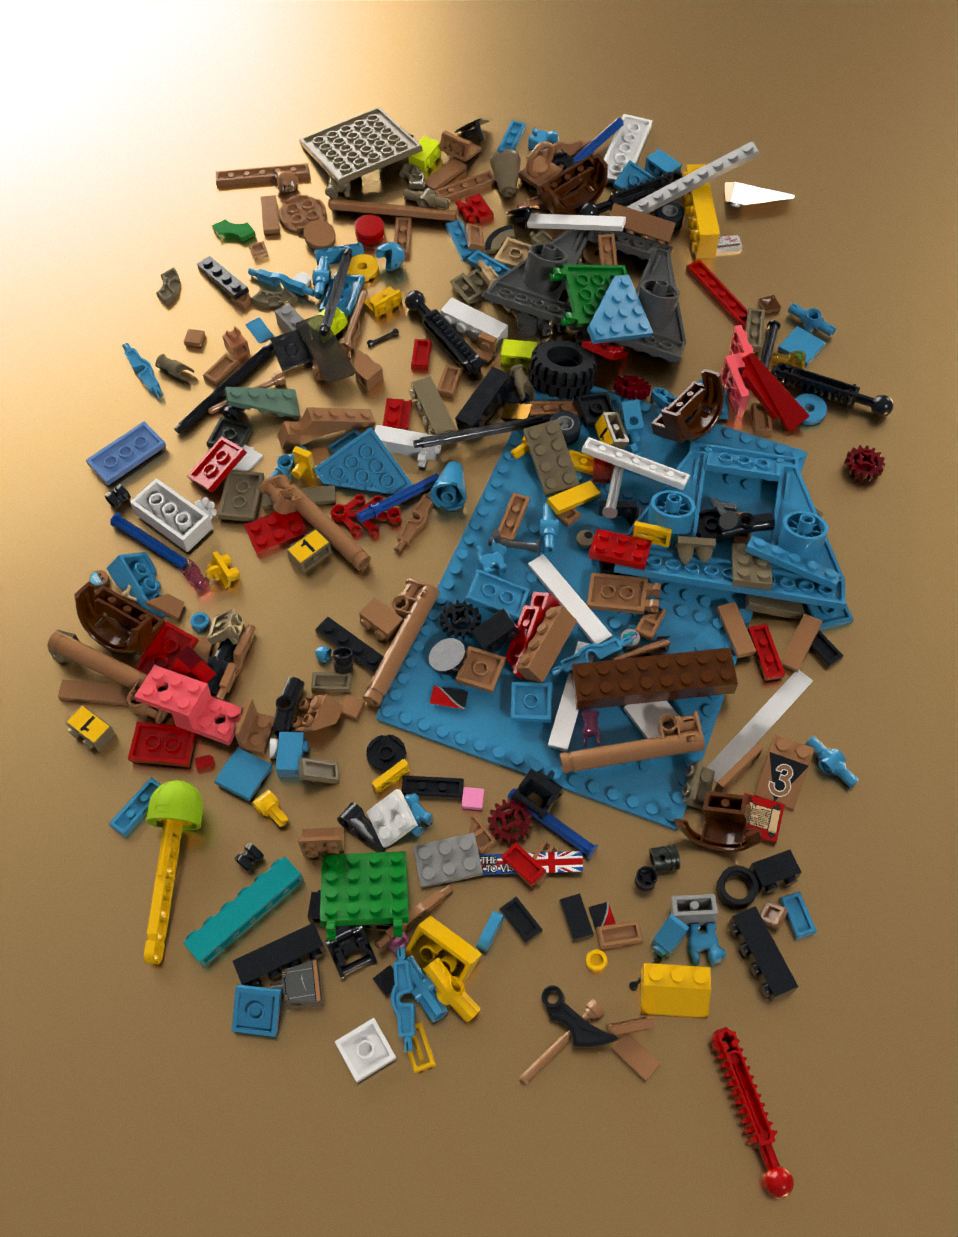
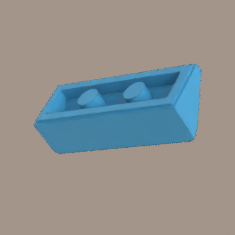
[314,242,364,266]

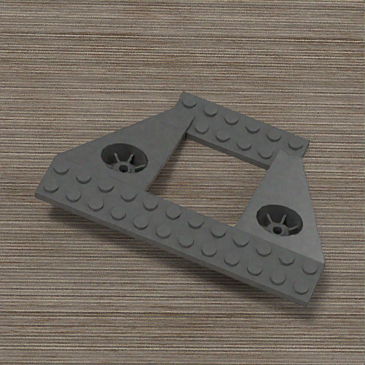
[484,230,686,363]

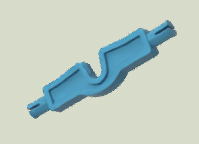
[248,268,315,296]
[122,342,163,398]
[550,636,632,677]
[391,947,416,1052]

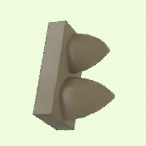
[674,536,716,565]

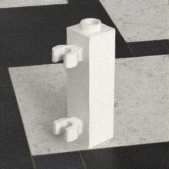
[374,425,441,468]

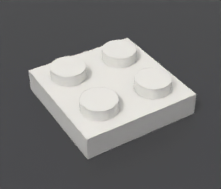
[367,789,418,848]
[335,1018,396,1083]

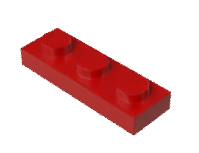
[748,623,785,681]

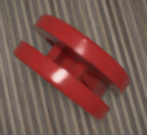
[354,215,385,245]

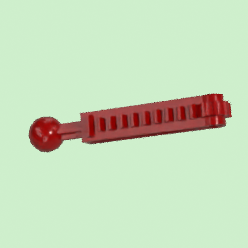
[710,1027,794,1198]

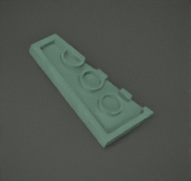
[225,387,300,421]

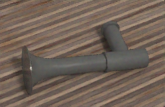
[710,498,739,529]
[488,530,541,557]

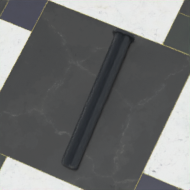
[760,320,781,370]

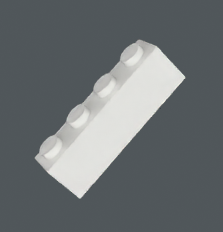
[440,297,508,349]

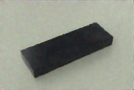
[401,775,464,800]

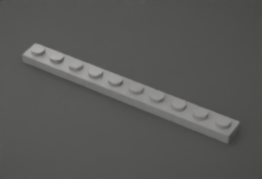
[627,141,760,214]

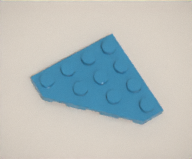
[587,275,653,344]
[313,427,413,495]

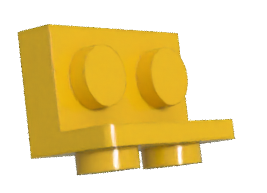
[364,286,402,318]

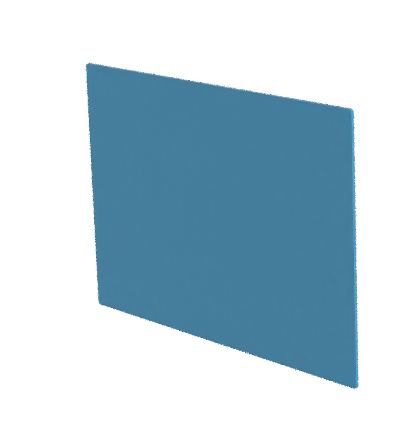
[376,386,807,830]

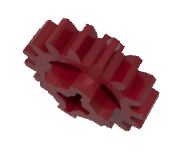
[613,375,651,400]
[844,445,885,482]
[488,799,533,845]

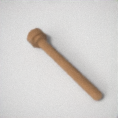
[337,289,367,353]
[208,371,286,414]
[520,999,605,1084]

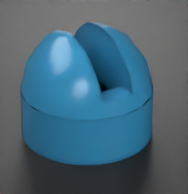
[315,646,332,663]

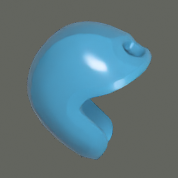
[375,242,405,271]

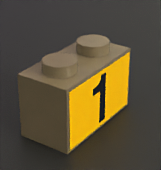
[594,412,629,450]
[287,529,332,573]
[65,705,116,752]

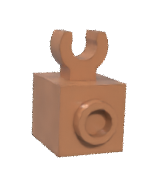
[222,326,250,359]

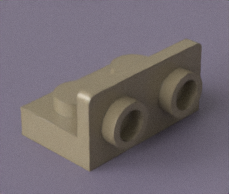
[207,608,244,645]
[682,760,715,810]

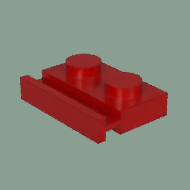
[382,398,412,430]

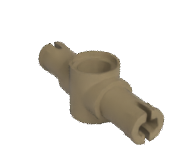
[403,188,450,209]

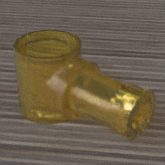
[771,350,806,370]

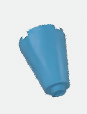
[430,461,467,511]

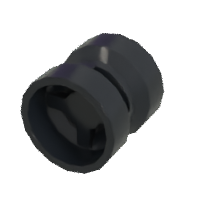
[222,405,245,421]
[105,484,131,509]
[333,647,353,674]
[234,842,264,872]
[634,866,658,893]

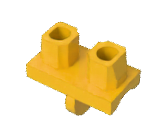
[205,551,240,589]

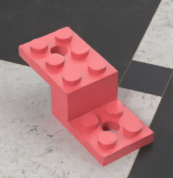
[721,325,753,419]
[134,665,242,745]

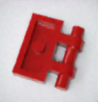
[456,193,494,225]

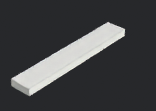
[527,214,626,231]
[581,437,690,490]
[528,554,612,644]
[548,641,594,752]

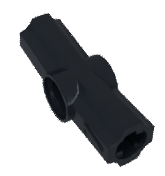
[716,512,775,540]
[207,638,238,696]
[272,677,305,737]

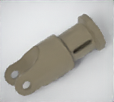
[155,353,195,382]
[510,364,535,401]

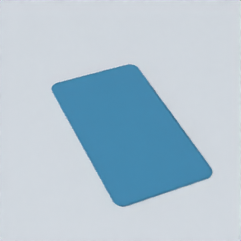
[245,317,274,343]

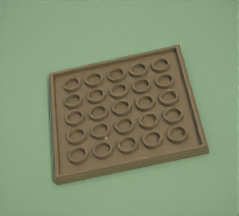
[299,107,423,185]

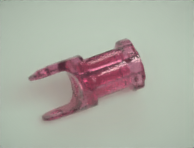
[179,559,210,592]
[581,710,601,747]

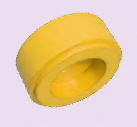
[585,949,608,973]

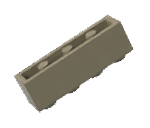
[410,376,456,435]

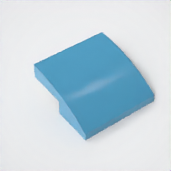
[215,747,272,801]

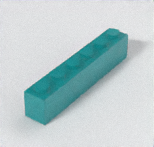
[183,856,304,967]

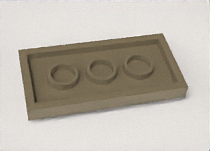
[523,419,580,497]

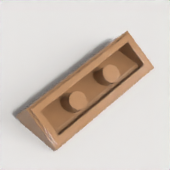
[609,640,670,660]

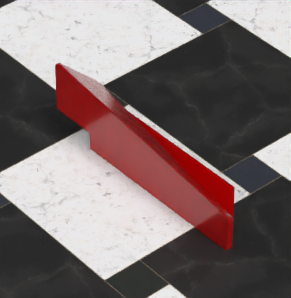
[742,353,810,432]
[506,592,559,680]

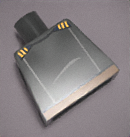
[270,960,323,1007]

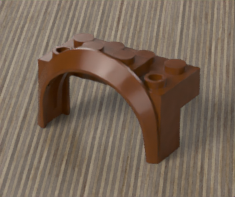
[537,153,608,215]
[651,368,725,443]
[74,581,165,655]

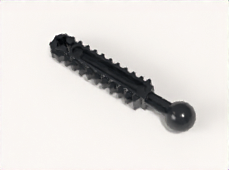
[579,170,683,216]
[405,290,483,375]
[771,362,894,417]

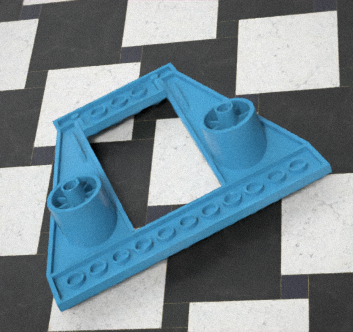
[614,441,846,610]

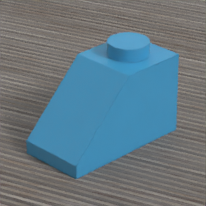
[651,913,689,959]

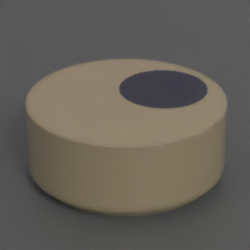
[576,530,595,549]

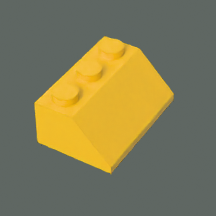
[405,915,482,983]
[640,963,711,1018]

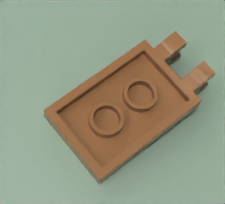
[587,573,661,615]

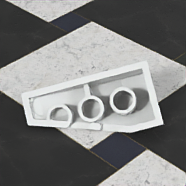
[725,182,795,208]

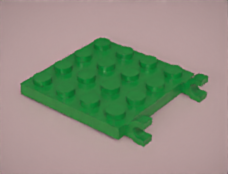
[549,264,628,327]
[320,851,409,941]

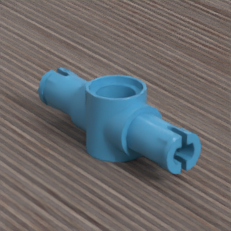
[312,256,331,300]
[788,303,837,337]
[265,444,308,480]
[539,503,559,554]
[805,736,859,788]

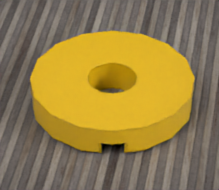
[347,254,379,282]

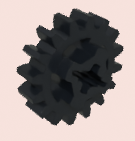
[440,600,481,640]

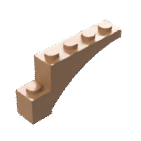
[277,407,376,449]

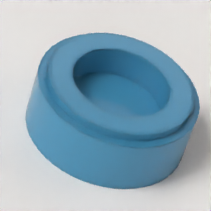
[190,612,210,632]

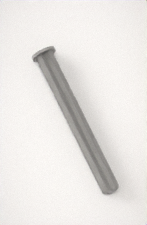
[602,465,624,519]

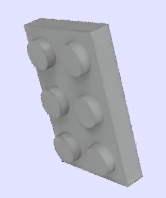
[413,833,483,889]

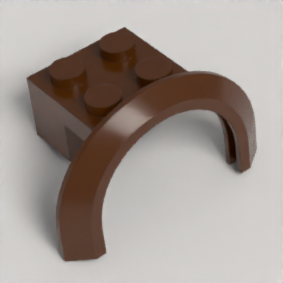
[674,791,762,852]

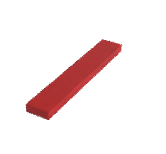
[686,259,748,330]

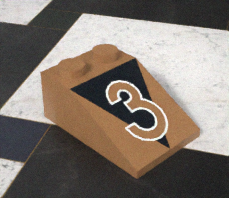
[754,734,815,811]

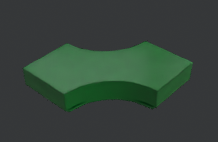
[212,219,256,242]

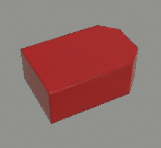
[195,754,215,772]

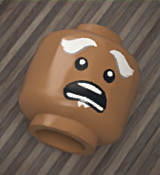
[274,171,298,193]

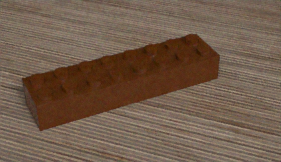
[571,647,738,710]

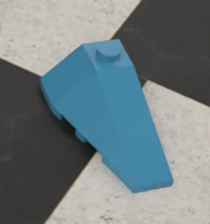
[106,552,168,618]

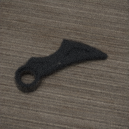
[541,985,618,1047]

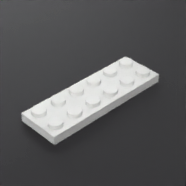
[604,114,653,184]

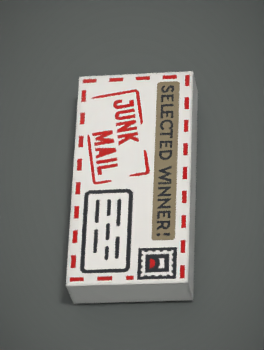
[716,235,742,253]

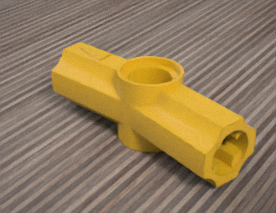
[423,957,481,1022]

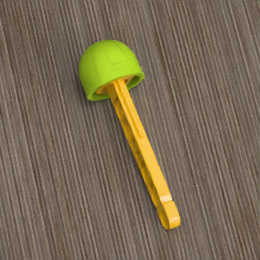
[144,780,203,964]

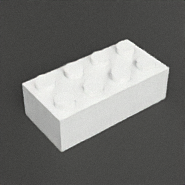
[130,478,213,552]

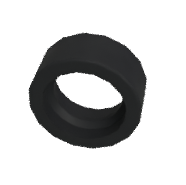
[716,865,759,909]

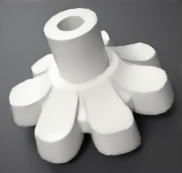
[195,497,217,520]

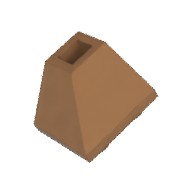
[291,694,344,732]

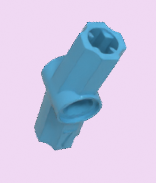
[406,955,448,1022]

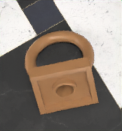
[519,141,563,189]

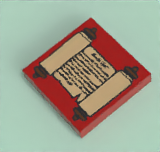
[744,793,785,844]

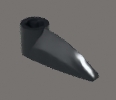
[337,802,386,852]

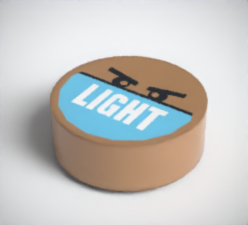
[89,570,110,589]

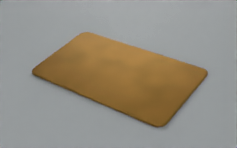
[500,403,532,419]

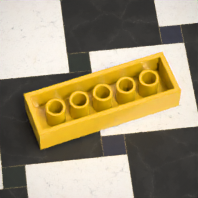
[682,164,720,259]

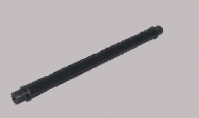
[320,248,352,337]
[174,342,273,434]
[413,415,551,448]

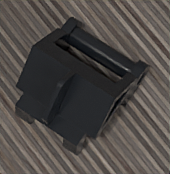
[511,768,564,820]
[325,925,378,980]

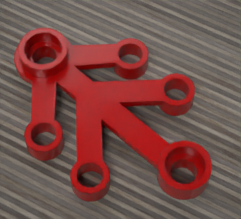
[330,494,401,538]

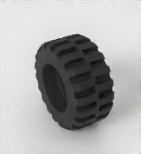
[528,339,597,399]

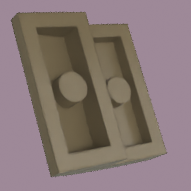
[450,268,488,304]

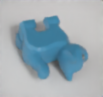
[528,127,559,150]
[476,540,508,576]
[404,793,434,837]
[687,923,726,967]

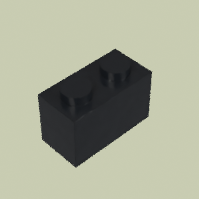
[472,608,521,653]
[749,850,802,893]

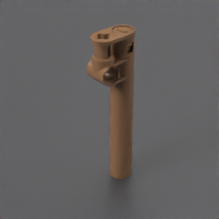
[259,474,371,571]
[362,578,440,707]
[47,631,168,724]
[560,711,705,774]

